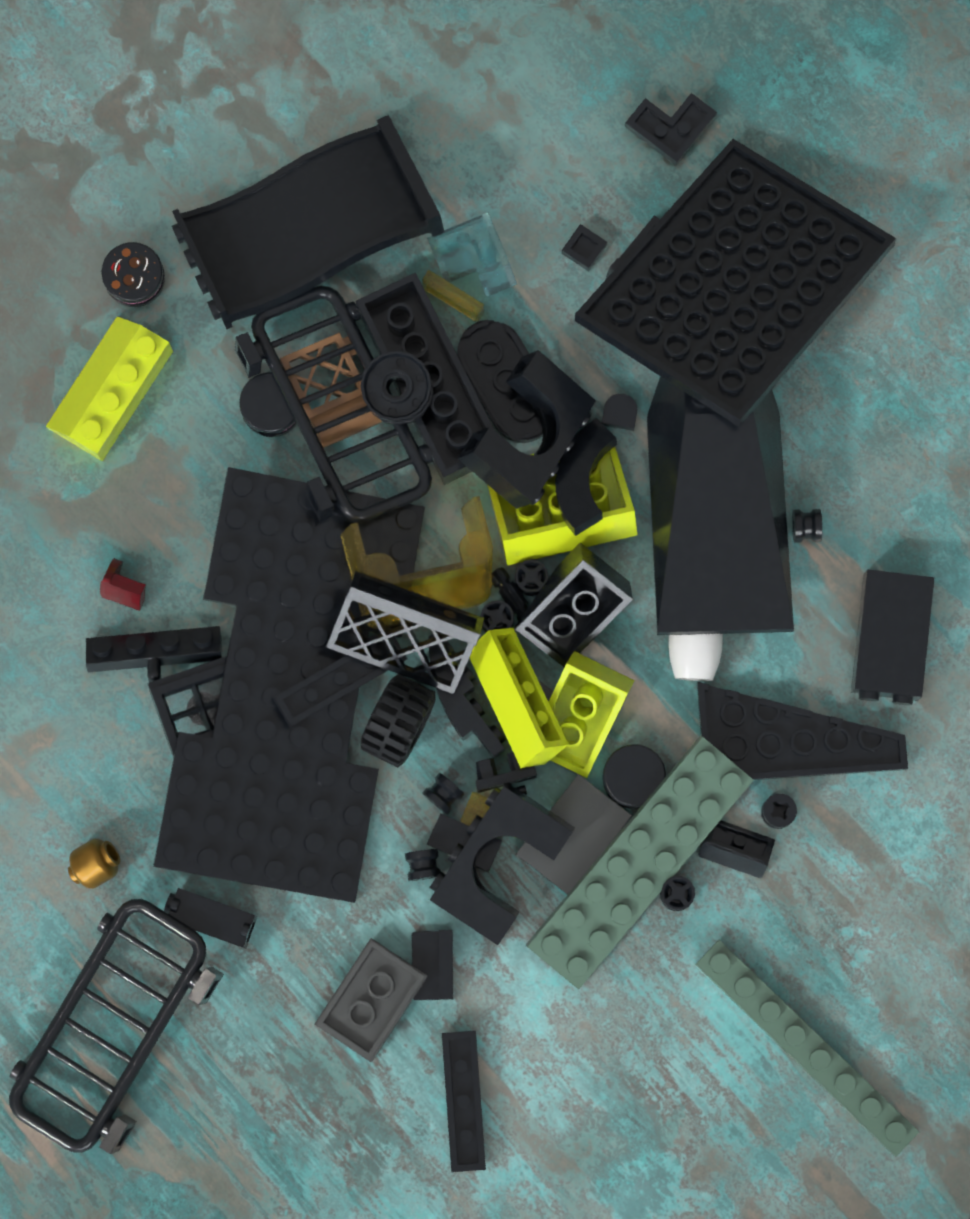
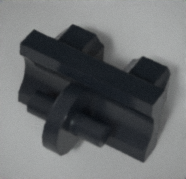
[475,752,537,795]

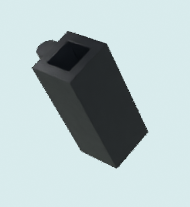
[164,888,258,949]

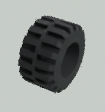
[361,673,436,768]

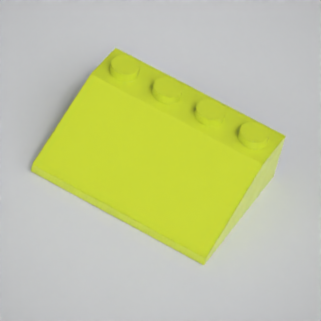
[487,447,637,566]

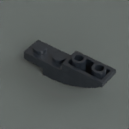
[428,634,506,759]

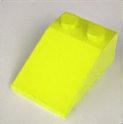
[548,651,635,778]

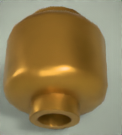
[68,838,121,889]

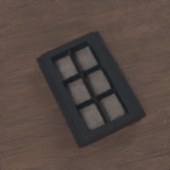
[147,656,227,756]

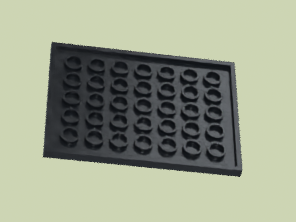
[575,139,896,427]

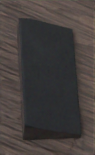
[698,820,775,878]

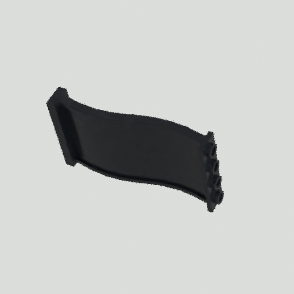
[171,115,445,329]

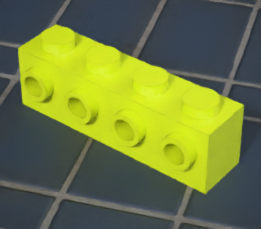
[470,628,569,768]

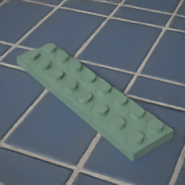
[526,736,754,990]

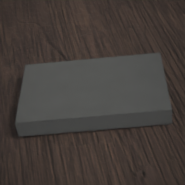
[516,774,632,894]
[315,938,428,1062]

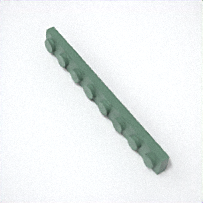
[695,940,919,1157]

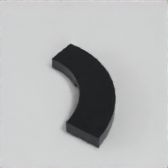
[555,418,617,536]

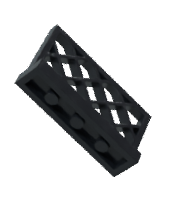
[326,570,484,694]

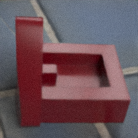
[100,558,146,611]

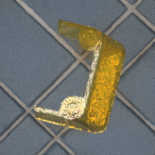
[341,496,493,629]

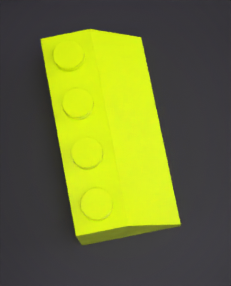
[46,316,173,461]

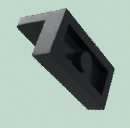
[412,930,453,1000]

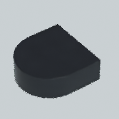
[602,394,637,431]

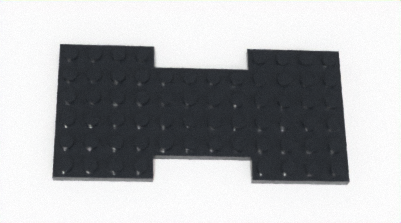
[153,467,425,903]

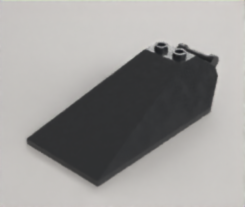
[647,376,794,635]

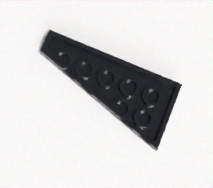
[697,682,908,780]

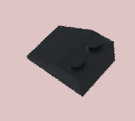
[515,543,633,668]

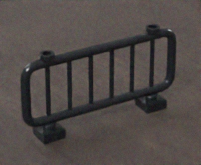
[234,285,433,522]
[9,899,224,1154]

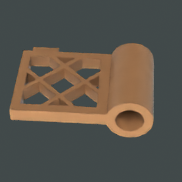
[280,332,382,448]

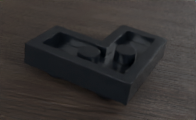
[625,93,717,166]

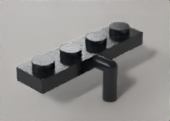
[86,626,222,683]

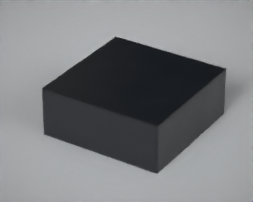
[561,224,607,272]

